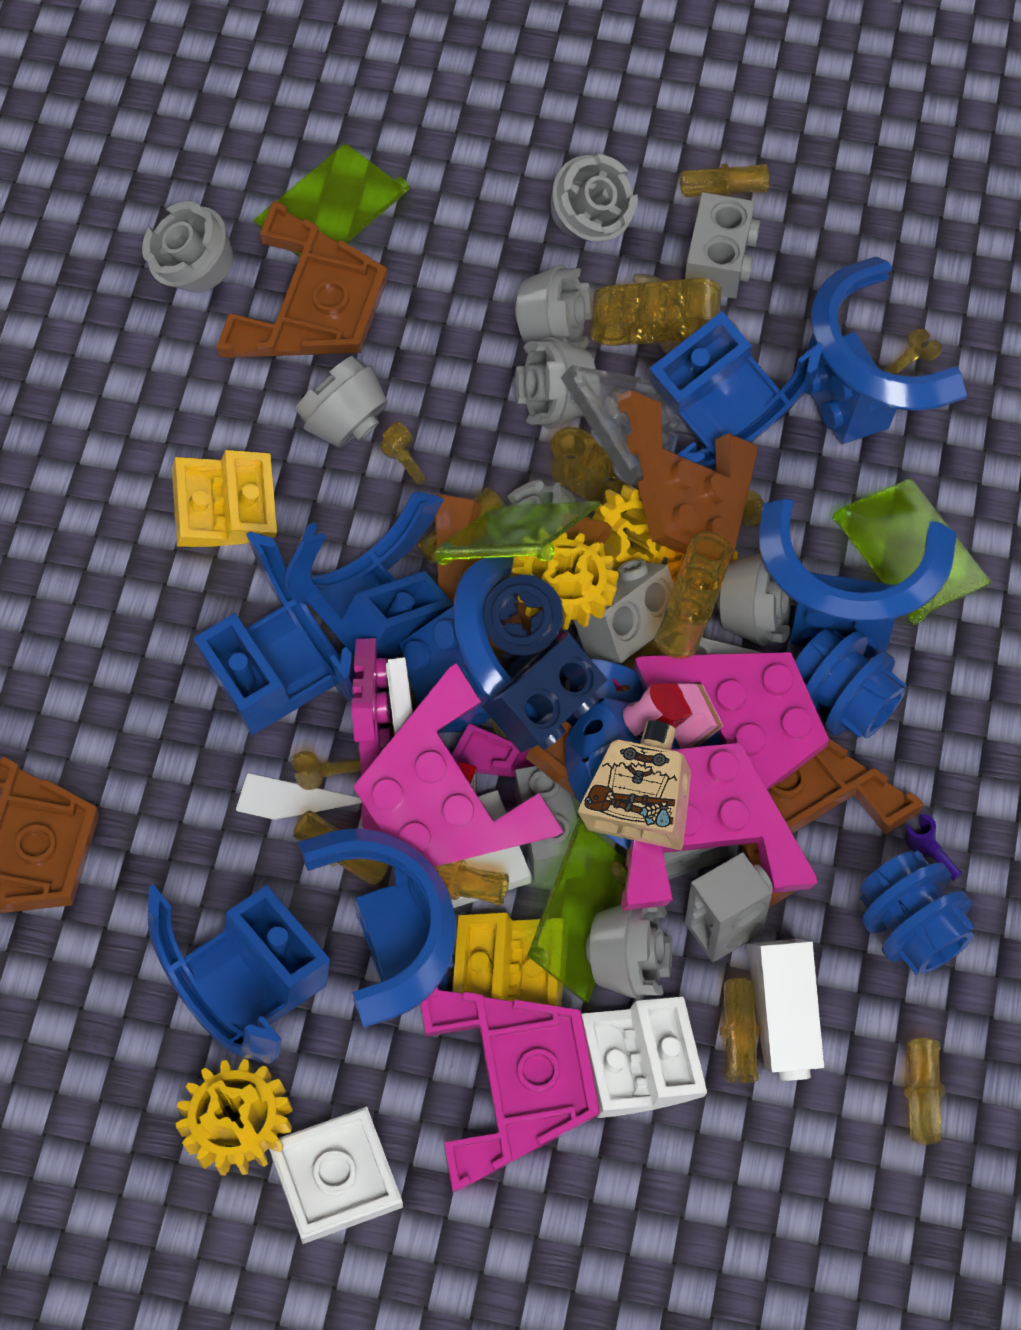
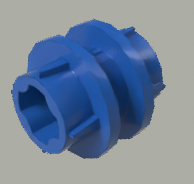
[795,629,907,738]
[860,850,975,975]

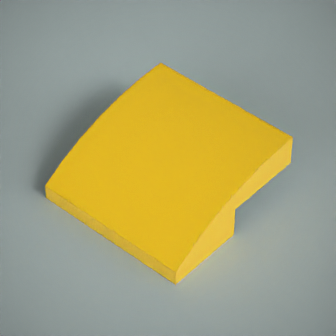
[172,450,277,547]
[452,913,567,1007]

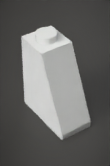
[747,939,824,1081]

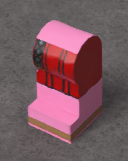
[623,683,724,749]

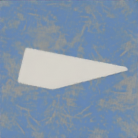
[236,773,362,820]

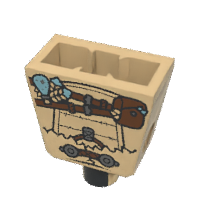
[578,720,691,851]

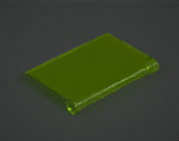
[253,143,410,258]
[832,478,991,625]
[435,501,600,565]
[528,817,628,1003]

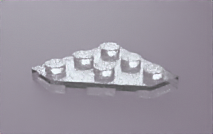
[561,365,682,485]

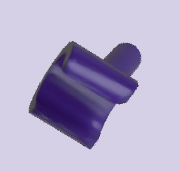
[906,814,962,881]

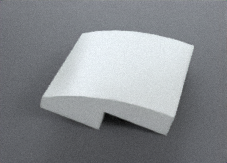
[581,997,707,1118]

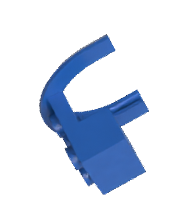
[805,257,967,444]
[649,311,823,469]
[285,491,454,659]
[759,499,957,659]
[193,531,356,736]
[399,556,577,733]
[298,829,456,1028]
[148,884,330,1064]

